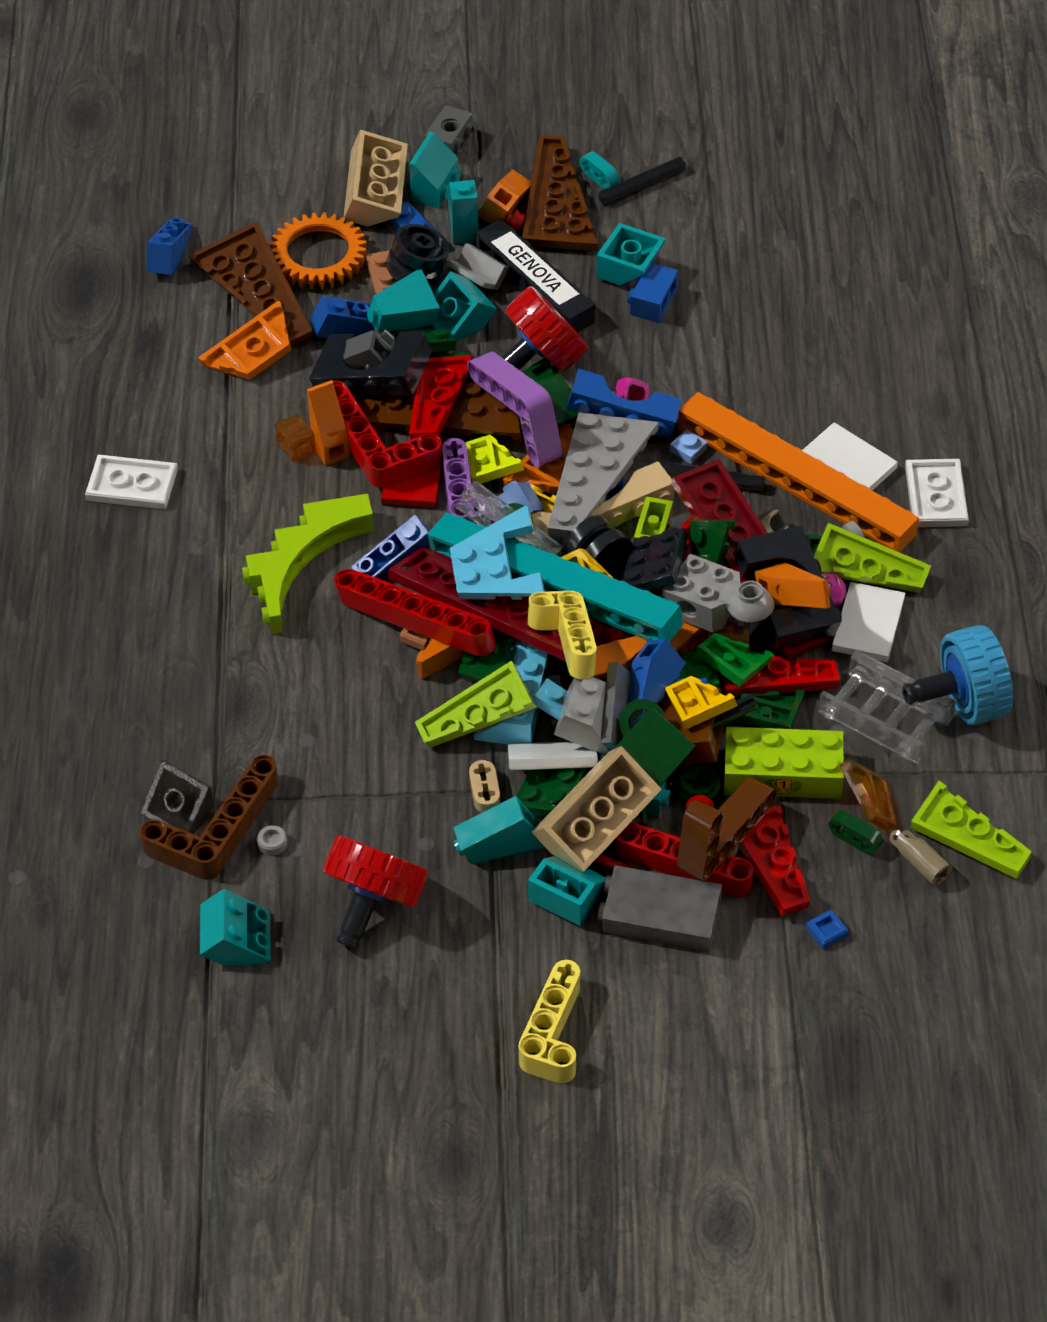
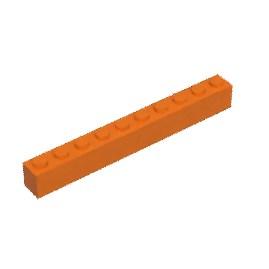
[678,392,919,552]

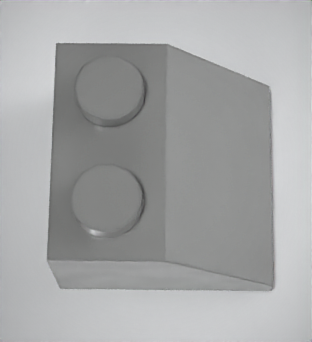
[554,677,611,755]

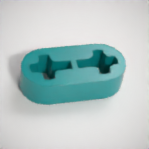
[579,151,620,189]

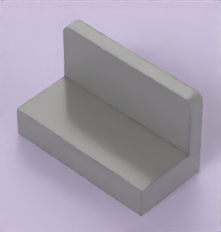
[445,243,509,290]

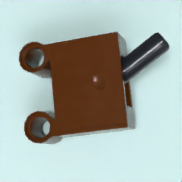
[658,688,758,765]

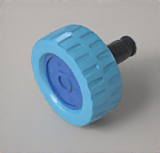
[902,625,1013,725]

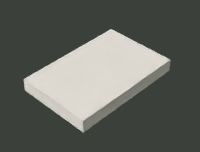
[802,423,898,490]
[85,455,178,510]
[905,459,969,527]
[832,582,905,662]
[508,741,598,770]

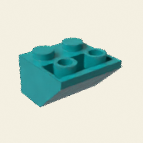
[528,856,606,926]
[200,889,270,966]

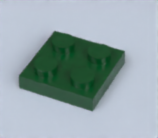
[517,768,588,817]

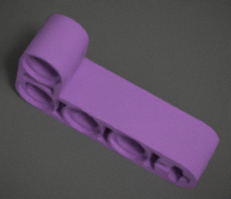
[442,438,502,527]

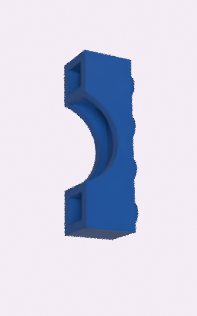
[567,369,681,439]

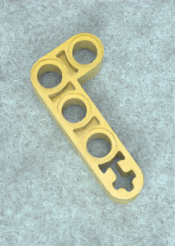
[528,591,597,679]
[519,960,580,1084]

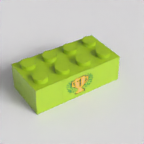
[724,727,844,799]

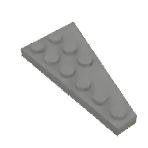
[548,412,659,538]

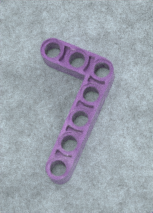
[467,351,563,468]

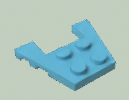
[450,506,545,600]

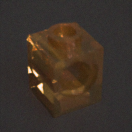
[275,413,316,462]

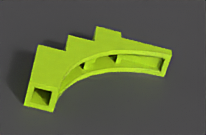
[242,494,374,635]

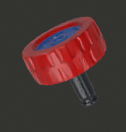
[502,286,589,372]
[323,835,428,949]

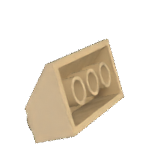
[344,130,408,227]
[531,746,662,872]

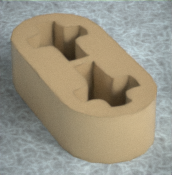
[469,760,500,813]

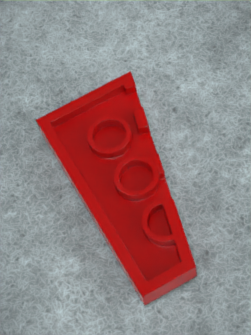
[409,355,473,439]
[721,656,840,697]
[738,805,810,916]

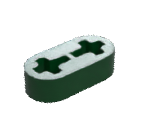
[828,810,884,855]

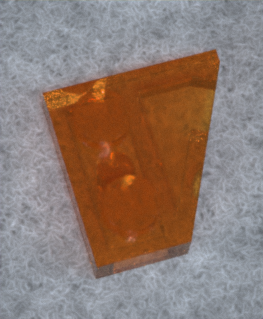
[840,759,897,831]

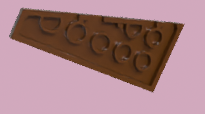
[522,135,598,251]
[188,221,315,348]
[356,382,521,441]

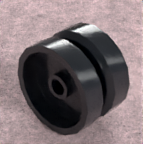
[386,224,450,287]
[562,515,632,578]

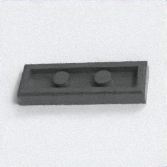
[601,662,631,750]

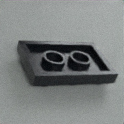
[622,527,688,591]

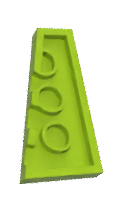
[415,661,537,748]
[910,781,1032,879]

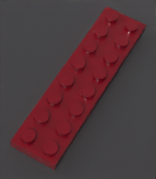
[671,459,836,661]
[388,546,604,661]

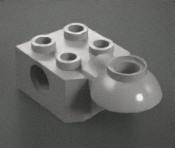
[662,554,775,632]

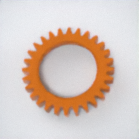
[270,212,367,290]

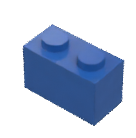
[627,263,678,323]

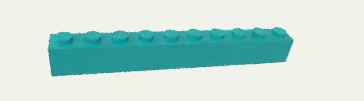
[427,512,683,642]

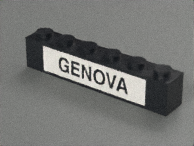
[476,219,596,333]

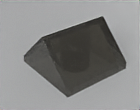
[140,760,215,834]

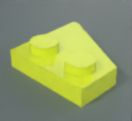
[465,435,524,486]

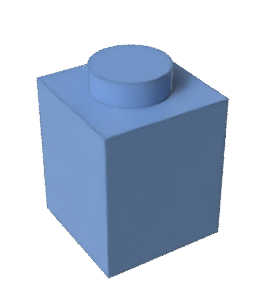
[496,481,545,514]

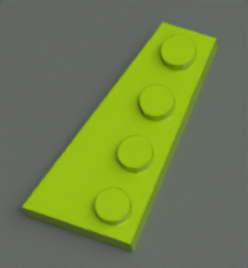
[814,523,931,593]

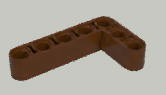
[140,754,279,880]
[677,777,777,881]

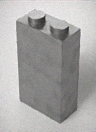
[598,865,722,951]

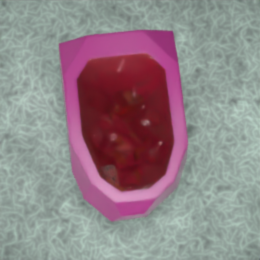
[616,378,649,401]

